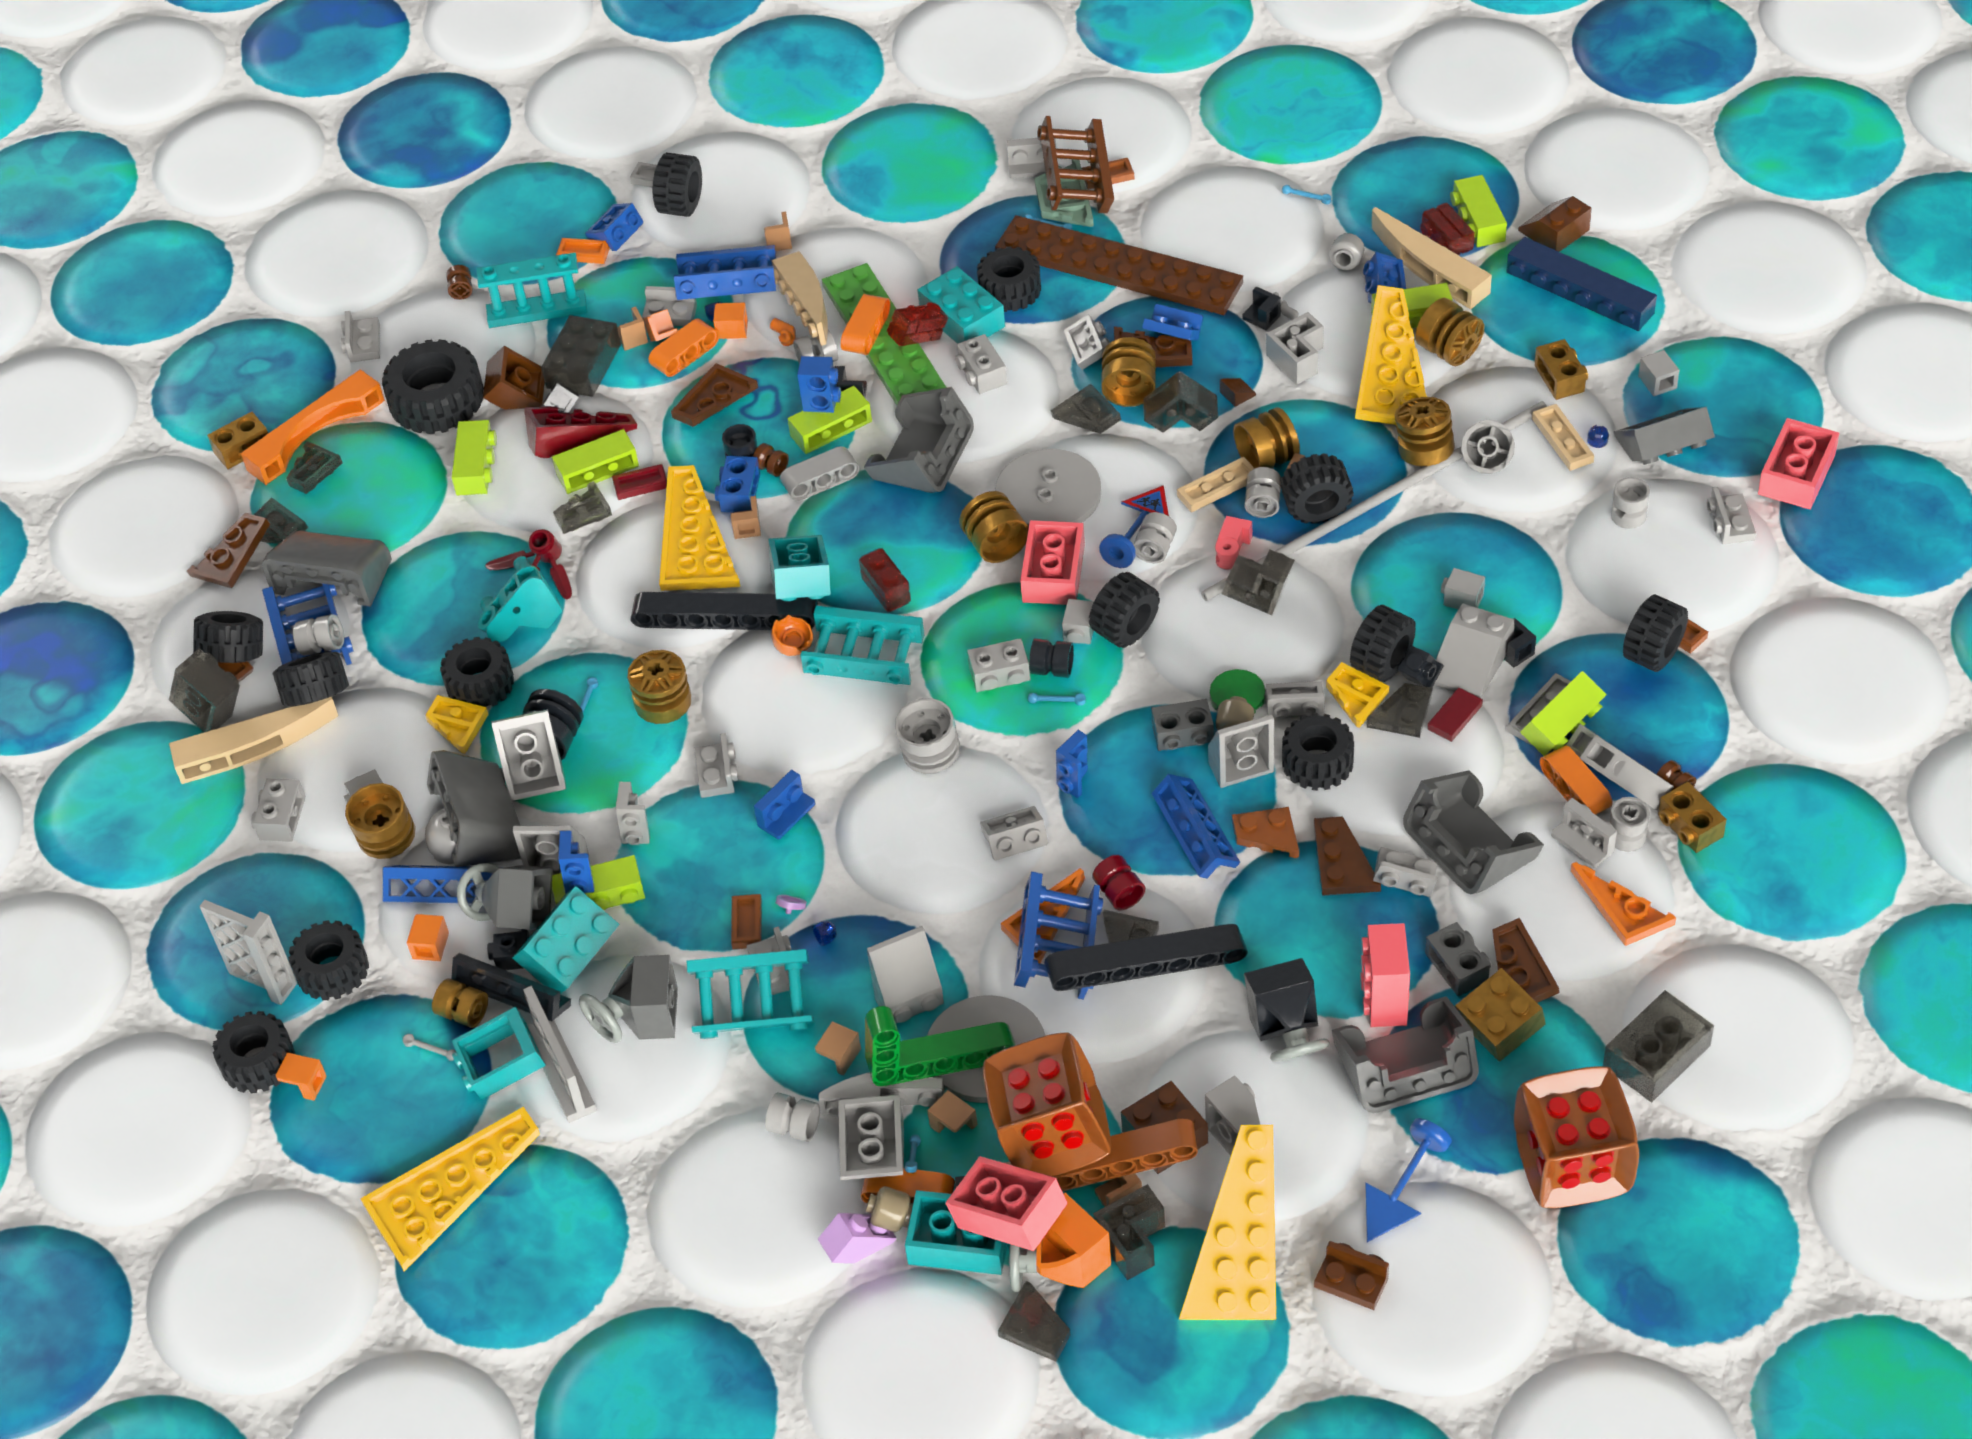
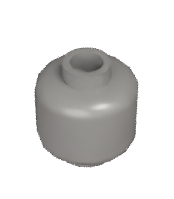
[1329,233,1365,270]

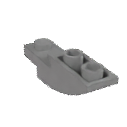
[1566,724,1674,811]
[819,1072,945,1117]

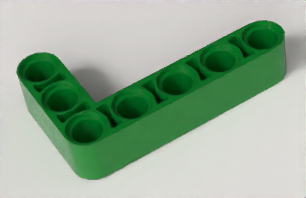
[865,1006,1016,1086]

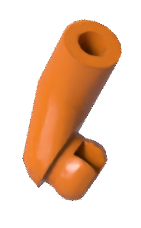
[770,318,796,346]

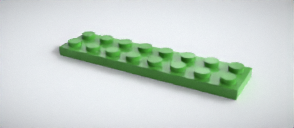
[822,263,947,405]

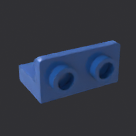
[585,203,644,251]
[1363,252,1406,303]
[1142,304,1203,340]
[1056,729,1088,798]
[754,769,815,839]
[558,830,595,894]

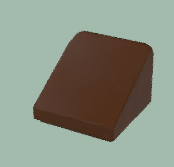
[1220,378,1256,407]

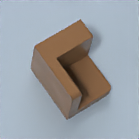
[764,211,792,251]
[615,306,648,351]
[731,496,761,539]
[815,1021,861,1075]
[927,1090,978,1133]
[1095,1173,1142,1216]

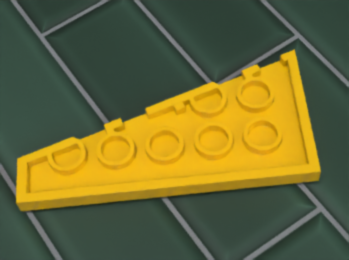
[1355,285,1427,425]
[659,465,741,591]
[360,1106,540,1271]
[1179,1125,1276,1320]

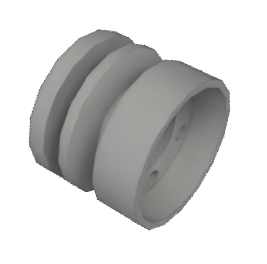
[895,698,960,774]

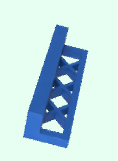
[1152,774,1240,879]
[383,865,503,903]

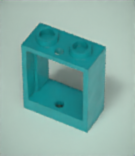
[452,1007,546,1100]

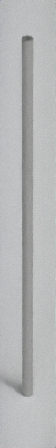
[1201,401,1547,601]

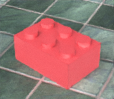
[1758,418,1839,510]
[1020,520,1085,605]
[1360,923,1410,1027]
[946,1156,1068,1251]

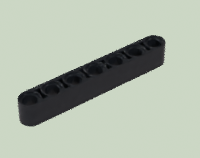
[630,592,818,630]
[1044,924,1248,991]

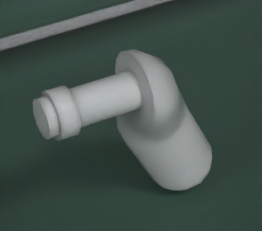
[1273,292,1299,320]

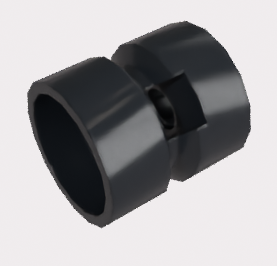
[722,424,757,458]
[1029,638,1074,678]

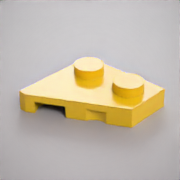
[1326,662,1389,728]
[425,695,489,754]

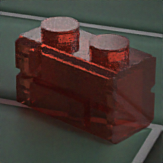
[1420,202,1475,255]
[887,302,948,346]
[859,548,911,612]

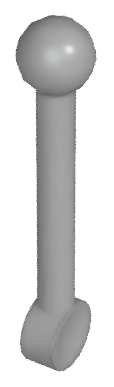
[403,1034,456,1061]

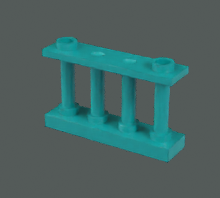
[476,252,587,328]
[801,605,925,685]
[687,949,814,1039]

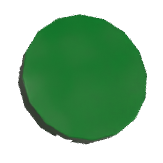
[1209,669,1266,714]

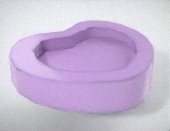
[775,895,807,914]

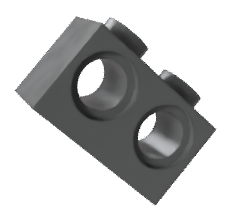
[1151,699,1214,751]
[1425,922,1491,996]

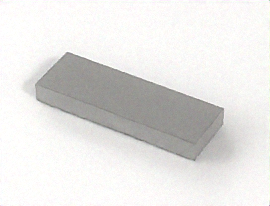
[1507,673,1571,745]

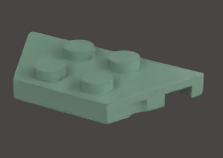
[1034,159,1094,227]

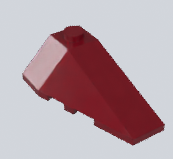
[524,407,637,458]

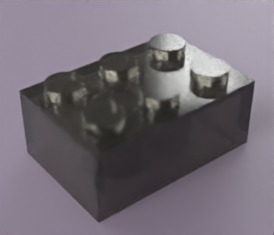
[541,315,621,397]
[169,648,240,732]
[1603,990,1714,1103]

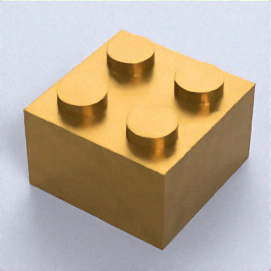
[1455,968,1546,1062]

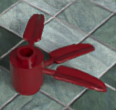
[485,529,572,599]

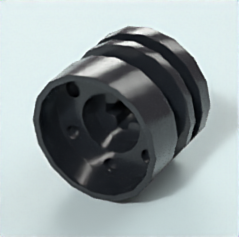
[522,689,584,760]

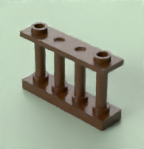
[1037,116,1114,213]

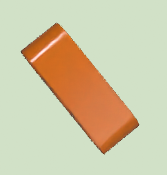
[841,294,890,355]
[649,318,719,377]
[1539,745,1613,815]
[860,1168,955,1203]

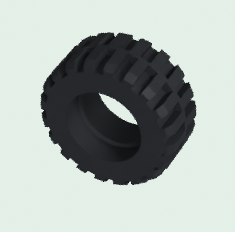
[382,339,484,434]

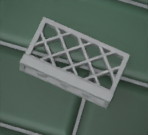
[200,900,297,1005]
[523,986,597,1123]

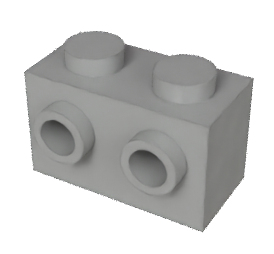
[955,334,1007,394]
[967,638,1030,692]
[251,779,305,842]

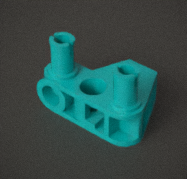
[478,556,563,642]

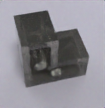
[1143,371,1218,433]
[1222,549,1295,615]
[1093,1184,1165,1280]

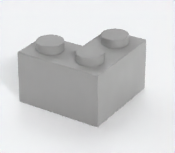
[1266,312,1324,385]

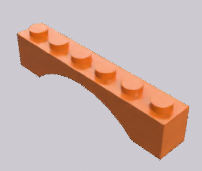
[241,369,385,485]

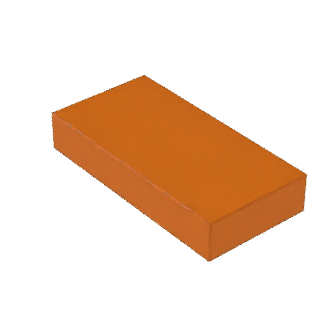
[556,238,610,264]

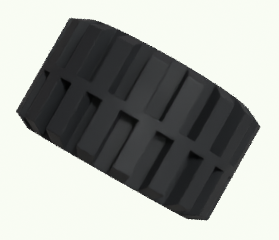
[652,152,702,217]
[977,247,1041,312]
[1280,453,1354,524]
[1089,572,1160,648]
[1623,594,1688,672]
[1350,605,1416,682]
[193,611,263,663]
[440,637,514,707]
[272,651,349,706]
[1282,713,1354,791]
[288,920,369,1001]
[212,1011,295,1093]

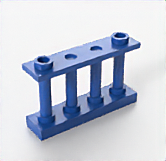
[674,245,776,300]
[262,584,354,665]
[1014,871,1103,1000]

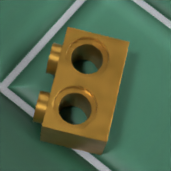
[1534,339,1588,400]
[207,412,268,469]
[1658,782,1727,853]

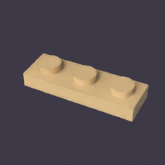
[1532,404,1594,471]
[1177,457,1255,513]

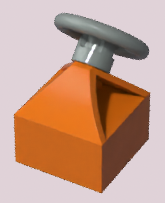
[1009,1193,1111,1292]

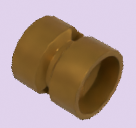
[432,978,488,1028]

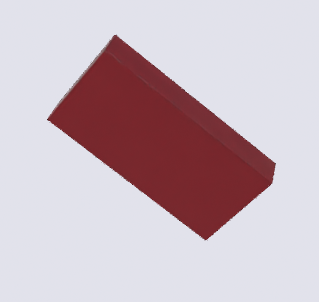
[612,464,667,500]
[1428,688,1483,742]

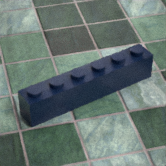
[1507,237,1657,331]

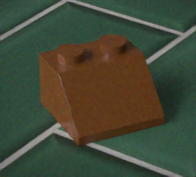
[1518,196,1592,252]
[483,346,546,410]

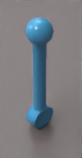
[1282,185,1331,204]
[1024,214,1072,230]
[580,677,598,721]
[1028,693,1086,705]
[905,1135,921,1173]

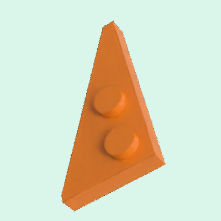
[1570,862,1676,946]
[1001,868,1085,963]

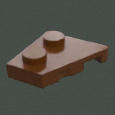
[1232,807,1299,858]

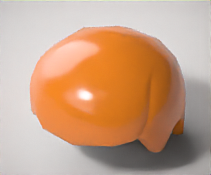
[771,615,813,656]

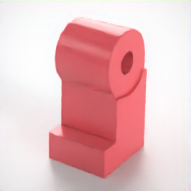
[1215,516,1253,570]

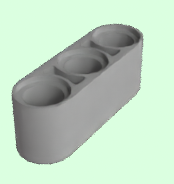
[780,446,859,501]

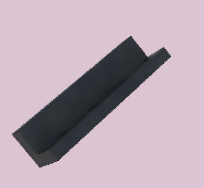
[451,953,571,1022]

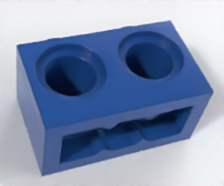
[797,356,841,413]
[715,456,760,513]

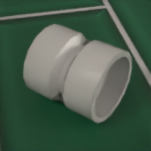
[793,330,838,364]
[1245,467,1281,518]
[1611,477,1650,529]
[1133,512,1177,564]
[293,614,344,656]
[1610,797,1650,852]
[765,1092,820,1142]

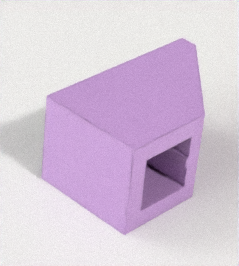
[818,1213,897,1263]

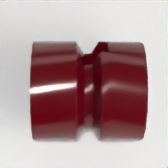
[1092,855,1146,911]

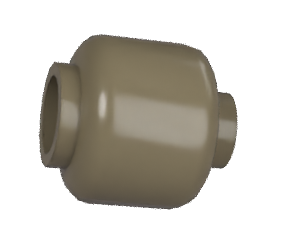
[1215,696,1254,730]
[865,1186,913,1232]

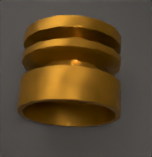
[1415,298,1485,367]
[1102,337,1156,407]
[1395,397,1455,466]
[1233,407,1300,468]
[959,491,1029,563]
[627,650,691,724]
[345,783,416,859]

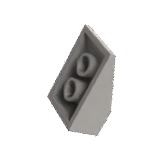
[1434,603,1514,698]
[491,709,566,801]
[1208,714,1274,788]
[513,826,589,875]
[867,926,944,1023]
[1205,1075,1260,1156]
[838,1095,904,1180]

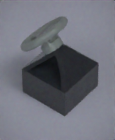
[1244,958,1330,1062]

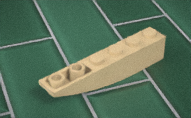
[1372,207,1492,309]
[772,251,828,346]
[169,696,338,784]

